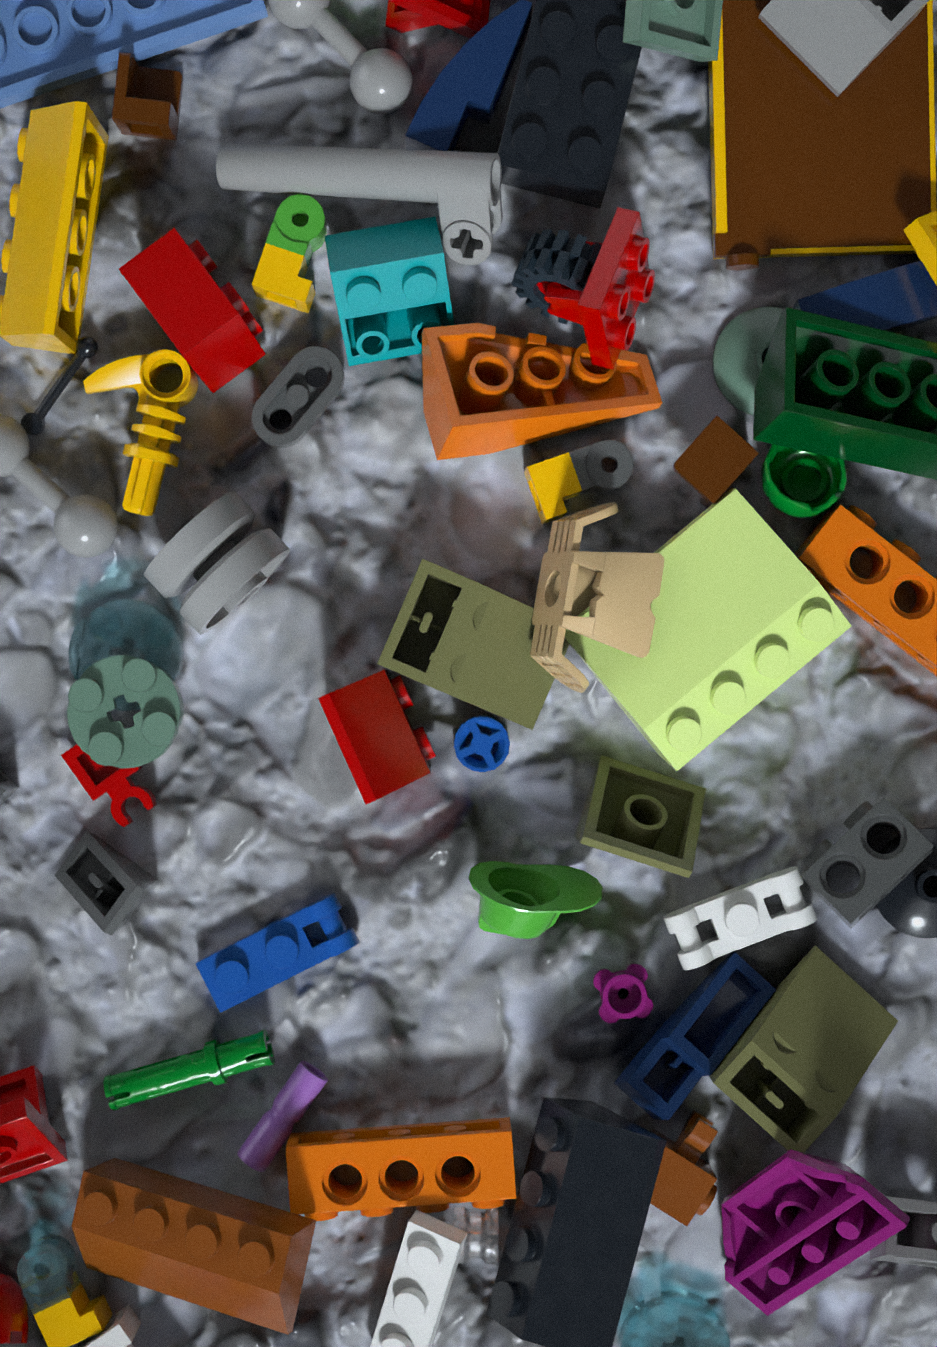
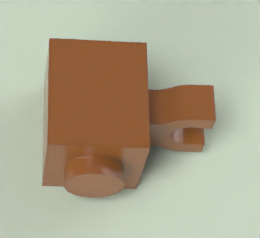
[650,1110,718,1226]

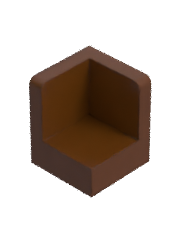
[112,52,184,141]
[673,416,759,508]

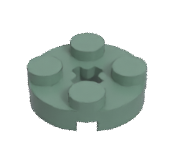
[67,655,184,769]

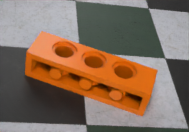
[795,505,937,677]
[285,1117,516,1221]

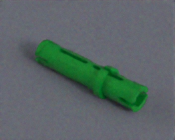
[103,1029,275,1111]

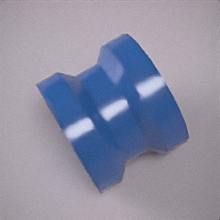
[454,715,510,772]

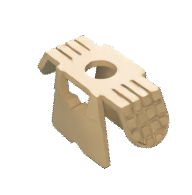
[530,502,664,693]

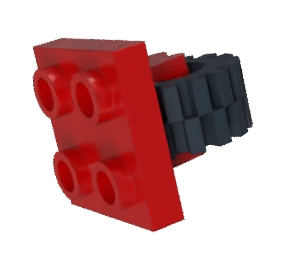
[512,207,655,370]

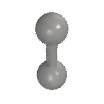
[268,0,413,114]
[0,414,118,558]

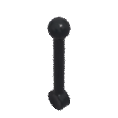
[21,336,98,436]

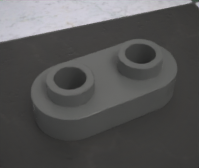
[251,346,345,448]

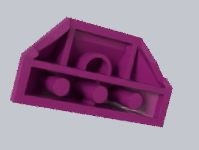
[721,1149,910,1316]

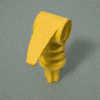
[83,349,198,516]

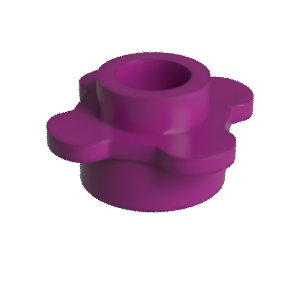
[593,963,653,1024]

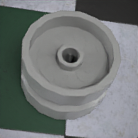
[143,491,290,635]

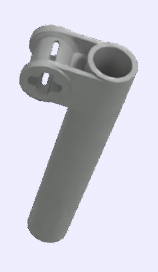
[216,144,503,266]

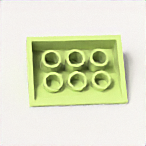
[565,487,851,771]

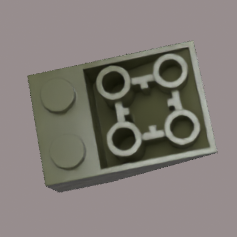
[377,559,569,730]
[709,945,898,1153]

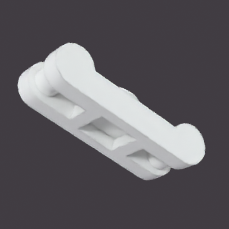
[663,866,817,970]

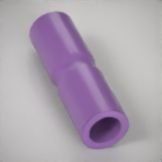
[237,1061,328,1172]

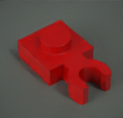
[61,744,157,827]

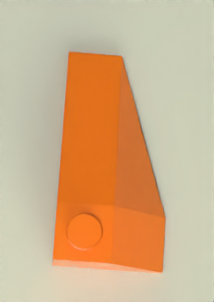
[422,323,663,460]

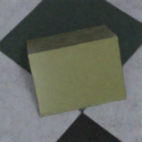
[575,755,706,878]

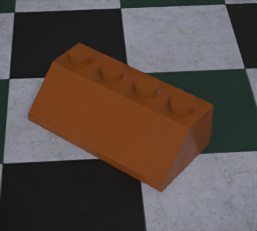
[71,1158,316,1335]

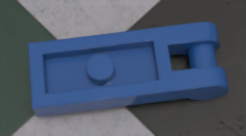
[195,892,360,1013]

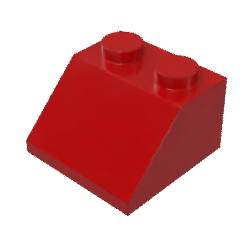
[318,669,436,805]

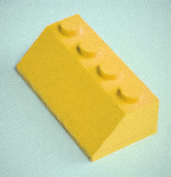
[0,101,109,355]

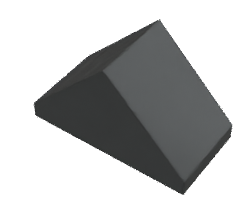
[55,831,158,936]

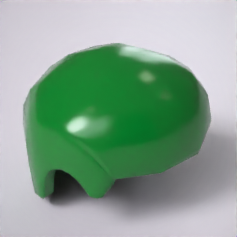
[760,444,847,518]

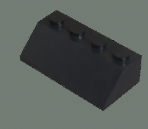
[486,1097,667,1347]

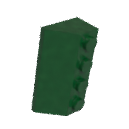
[753,307,937,480]

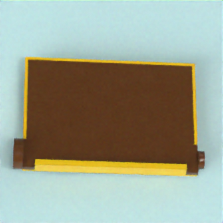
[708,0,937,271]

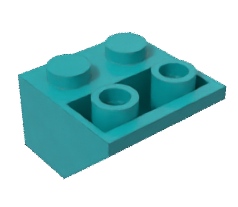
[325,216,454,366]

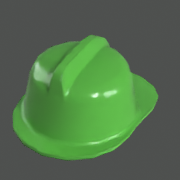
[468,861,603,939]

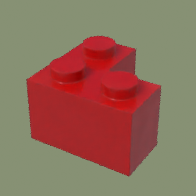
[119,227,266,394]

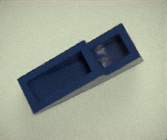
[405,0,533,151]
[793,261,937,333]
[614,952,776,1120]

